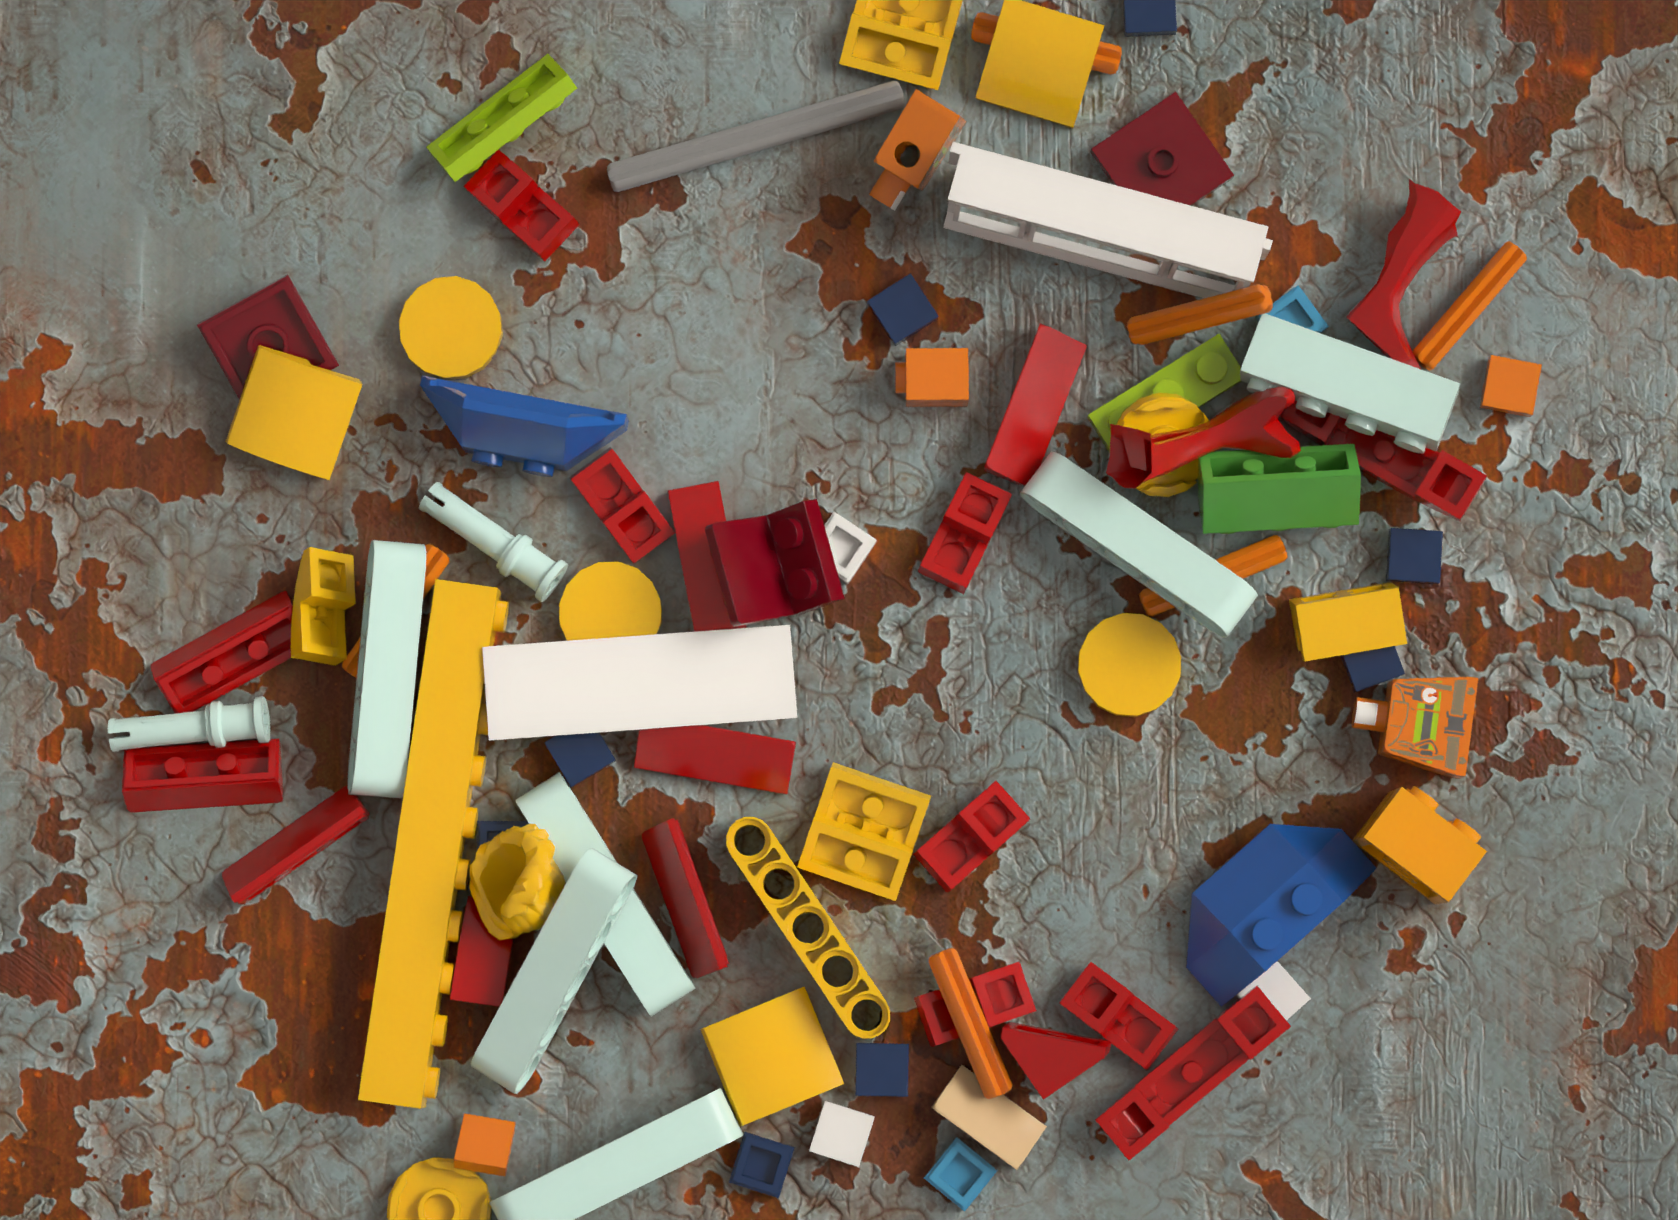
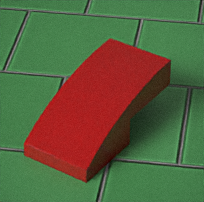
[463,149,580,262]
[569,447,675,564]
[917,472,1012,595]
[913,781,1031,893]
[450,896,515,1007]
[914,962,1037,1047]
[1059,962,1179,1071]

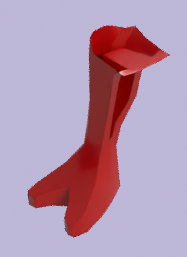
[1346,179,1461,370]
[1106,386,1301,489]

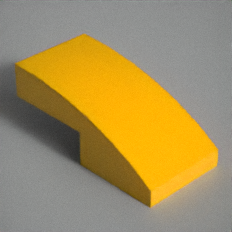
[291,547,356,666]

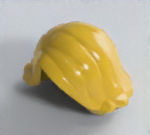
[469,824,566,940]

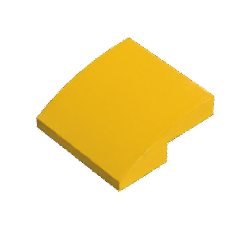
[839,0,963,90]
[975,0,1105,128]
[226,345,363,480]
[797,762,931,901]
[700,986,844,1127]

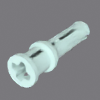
[419,482,568,602]
[108,696,270,752]

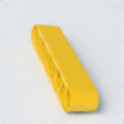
[726,817,890,1039]

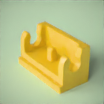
[1289,582,1407,661]

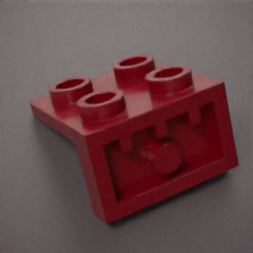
[705,499,845,626]

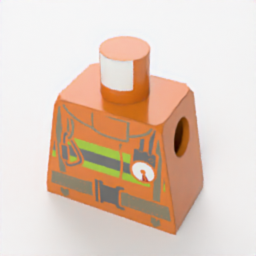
[869,89,967,211]
[1352,677,1478,779]

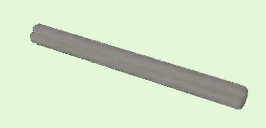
[607,81,905,192]

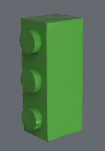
[1198,444,1361,534]

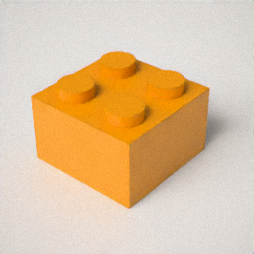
[1352,786,1487,904]

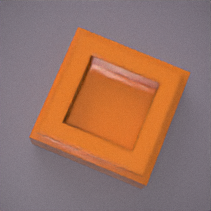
[1479,355,1542,417]
[454,1113,516,1177]

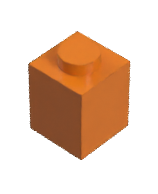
[895,348,969,407]

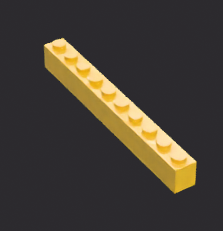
[358,579,509,1109]

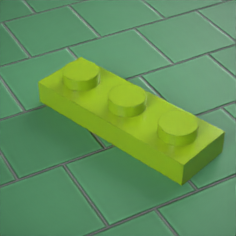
[426,54,578,182]
[1087,334,1242,453]

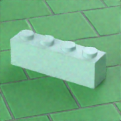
[1240,314,1460,453]

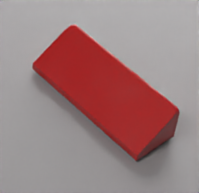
[983,323,1087,487]
[150,591,293,713]
[634,725,796,795]
[122,738,283,812]
[222,786,370,905]
[642,818,730,978]

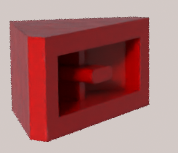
[1001,1022,1112,1100]

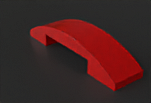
[1280,401,1487,521]
[668,481,747,632]
[1095,986,1291,1161]

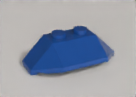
[420,375,629,477]
[1186,824,1377,1007]

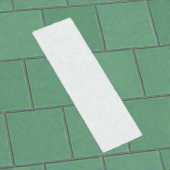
[482,625,797,741]

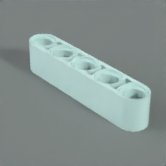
[1020,451,1258,638]
[348,540,426,798]
[515,772,696,1017]
[471,848,637,1094]
[489,1088,744,1220]

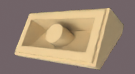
[931,1065,1047,1170]

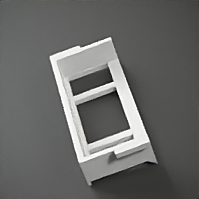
[943,142,1273,298]

